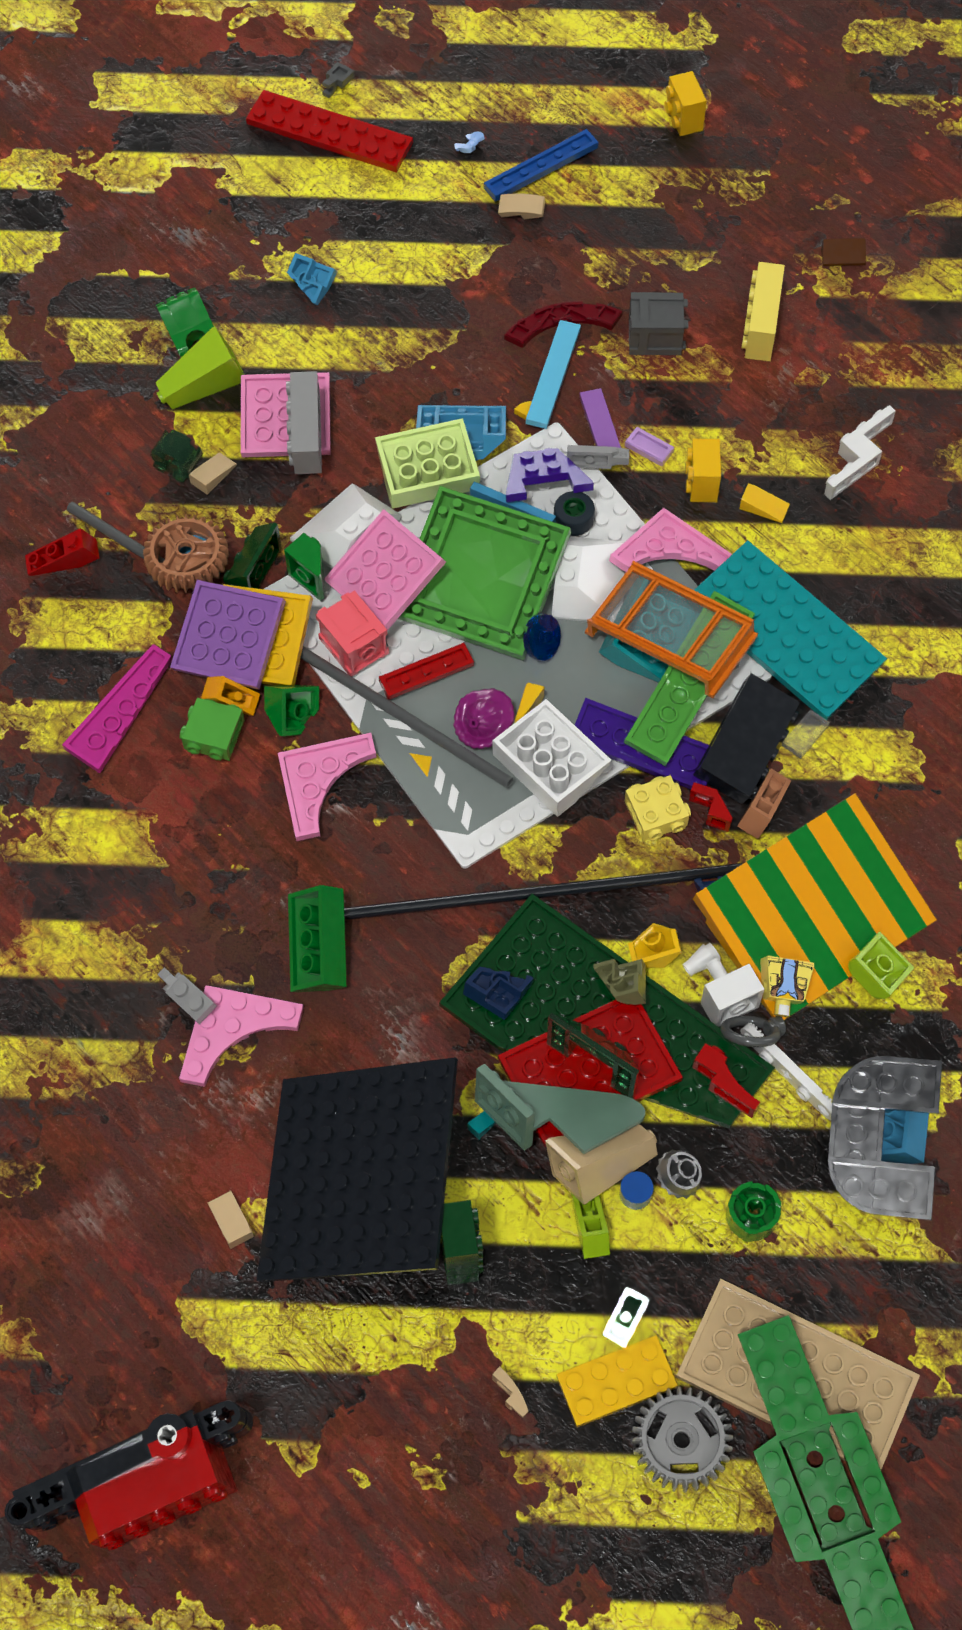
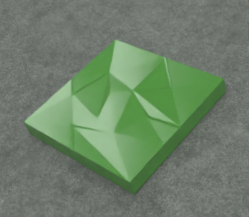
[398,486,571,661]

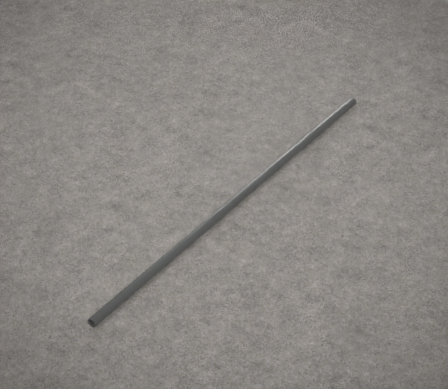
[67,502,513,788]

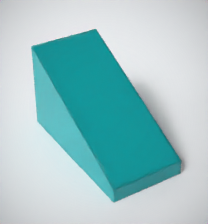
[467,1111,496,1140]

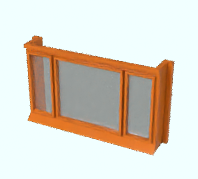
[585,561,758,698]

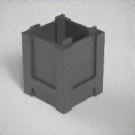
[628,292,688,355]

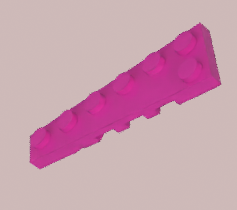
[62,644,172,773]

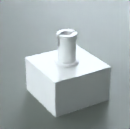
[701,958,764,1027]

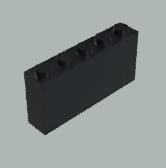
[693,673,800,804]

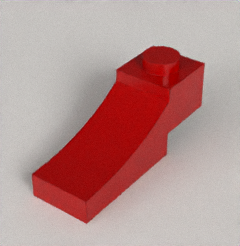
[692,1044,760,1118]

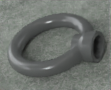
[720,1016,786,1047]

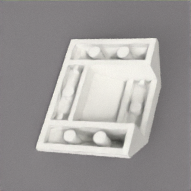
[290,483,402,569]
[552,536,626,622]

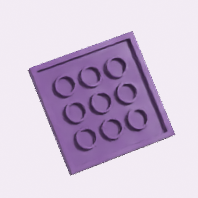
[170,580,286,689]

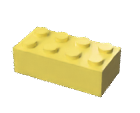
[741,262,785,361]

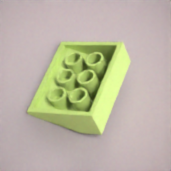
[375,418,480,509]

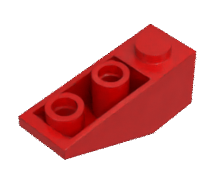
[25,528,100,576]

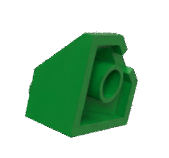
[264,685,319,736]

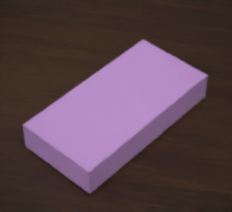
[625,427,674,467]

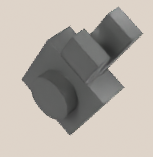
[322,62,355,98]

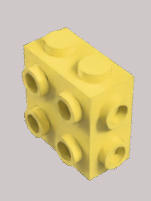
[624,775,691,841]

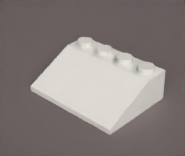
[492,699,612,817]

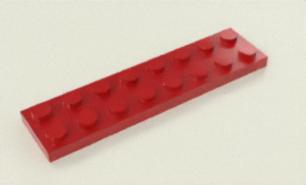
[246,90,413,173]

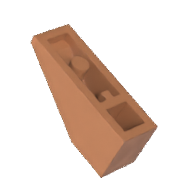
[737,769,791,839]

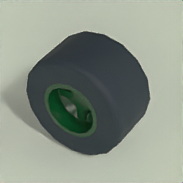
[554,491,595,536]

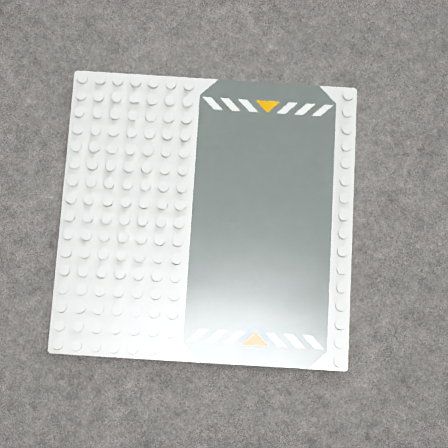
[264,423,772,869]

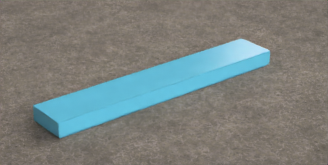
[526,320,581,429]

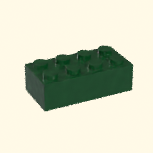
[441,1200,483,1285]

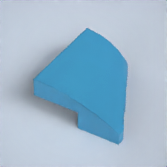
[287,253,337,305]

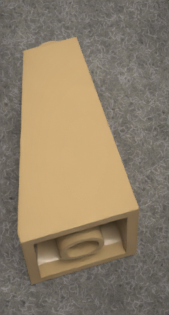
[545,1124,658,1205]

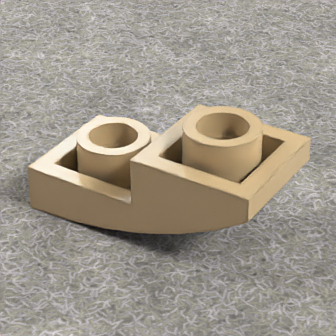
[498,194,545,219]

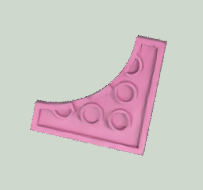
[609,508,732,572]
[278,733,377,841]
[179,985,304,1087]

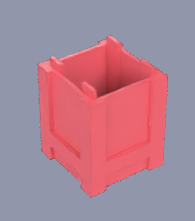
[316,590,389,677]

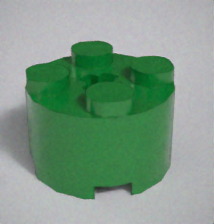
[726,1181,781,1242]

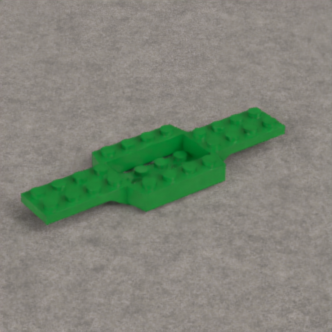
[738,1315,914,1630]

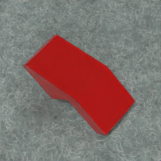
[689,782,732,832]

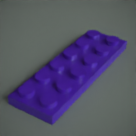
[575,698,709,789]

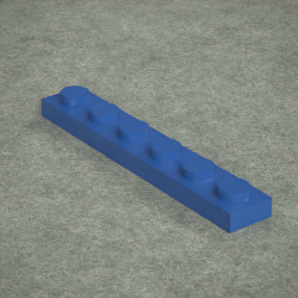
[484,129,599,202]

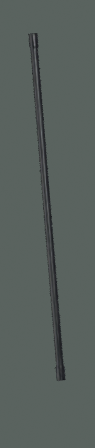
[344,863,744,920]

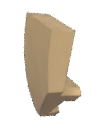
[492,1366,528,1418]

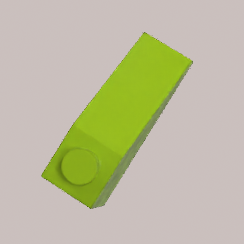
[570,1192,610,1259]

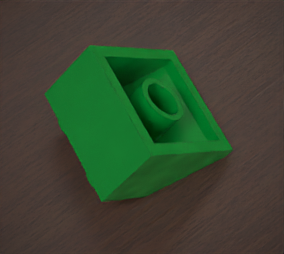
[284,533,324,601]

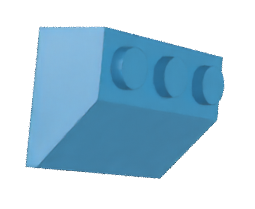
[881,1109,929,1164]

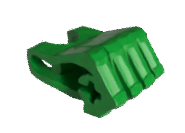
[156,288,214,357]

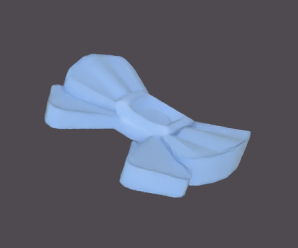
[454,131,485,153]

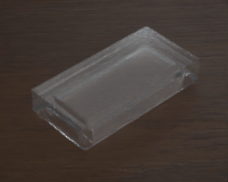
[782,709,830,759]

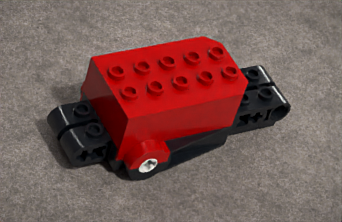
[5,1401,253,1551]

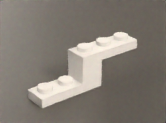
[824,405,896,500]

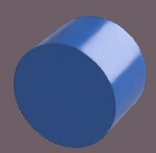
[619,1171,653,1210]

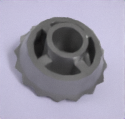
[656,1149,702,1199]

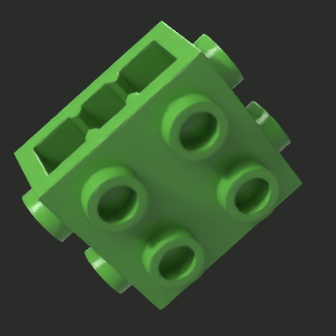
[180,698,245,761]

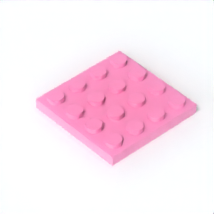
[241,372,331,457]
[324,509,446,631]

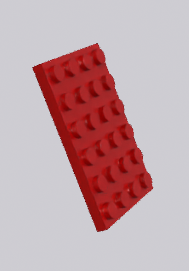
[498,1000,683,1147]

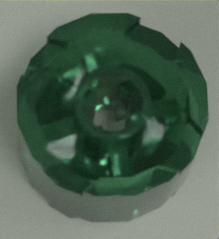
[150,430,203,482]

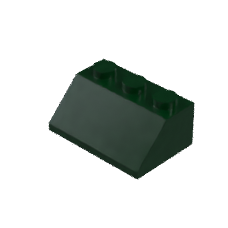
[223,522,282,589]

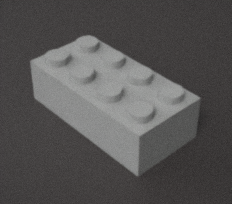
[286,371,322,474]

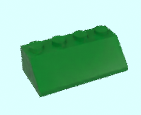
[288,885,347,992]

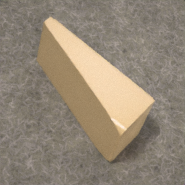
[189,452,237,495]
[208,1191,254,1249]

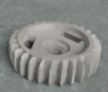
[631,1387,733,1493]

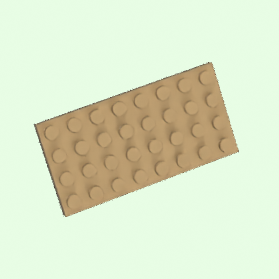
[676,1279,920,1469]

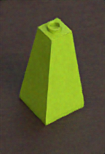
[156,326,245,409]

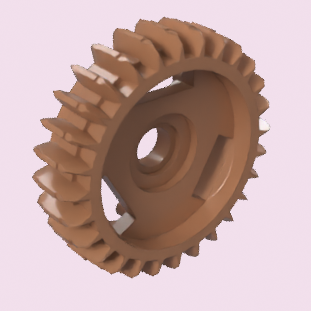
[143,514,229,593]

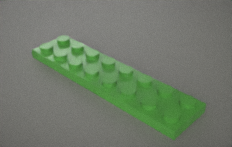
[624,591,755,766]

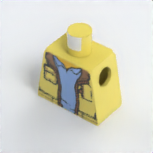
[760,956,814,1017]

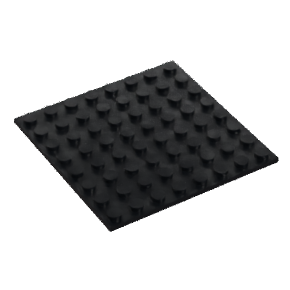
[257,1057,458,1282]

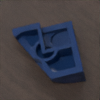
[463,967,534,1020]

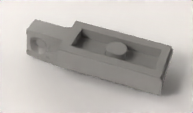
[567,445,629,469]
[157,967,217,1024]

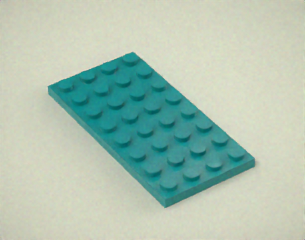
[686,540,887,721]

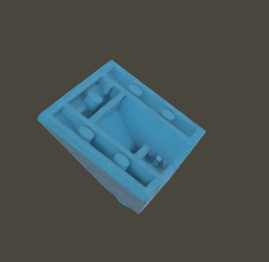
[416,405,506,461]

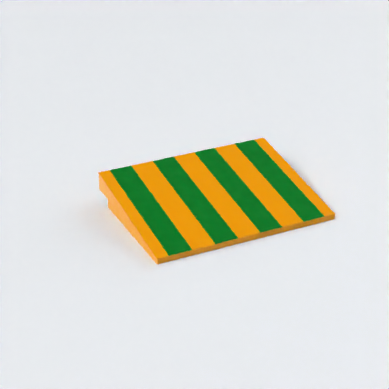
[693,793,937,1020]

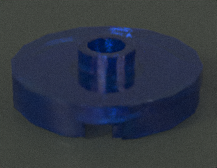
[523,613,561,661]

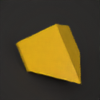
[628,923,682,968]

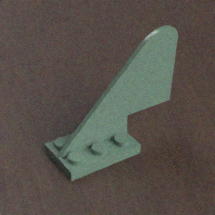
[475,1064,645,1154]

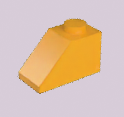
[201,676,260,716]

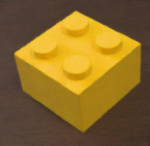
[664,71,707,136]
[685,439,721,502]

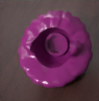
[453,688,515,749]

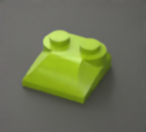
[848,932,914,999]

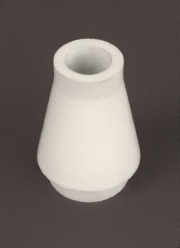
[682,943,721,977]

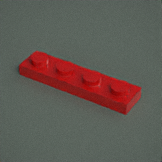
[379,643,474,700]

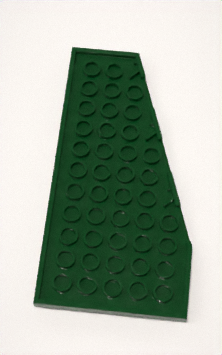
[439,894,775,1129]

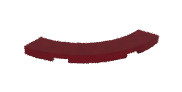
[504,301,623,348]

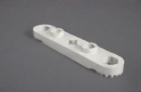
[741,1023,832,1120]

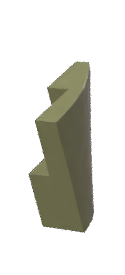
[593,959,646,1005]

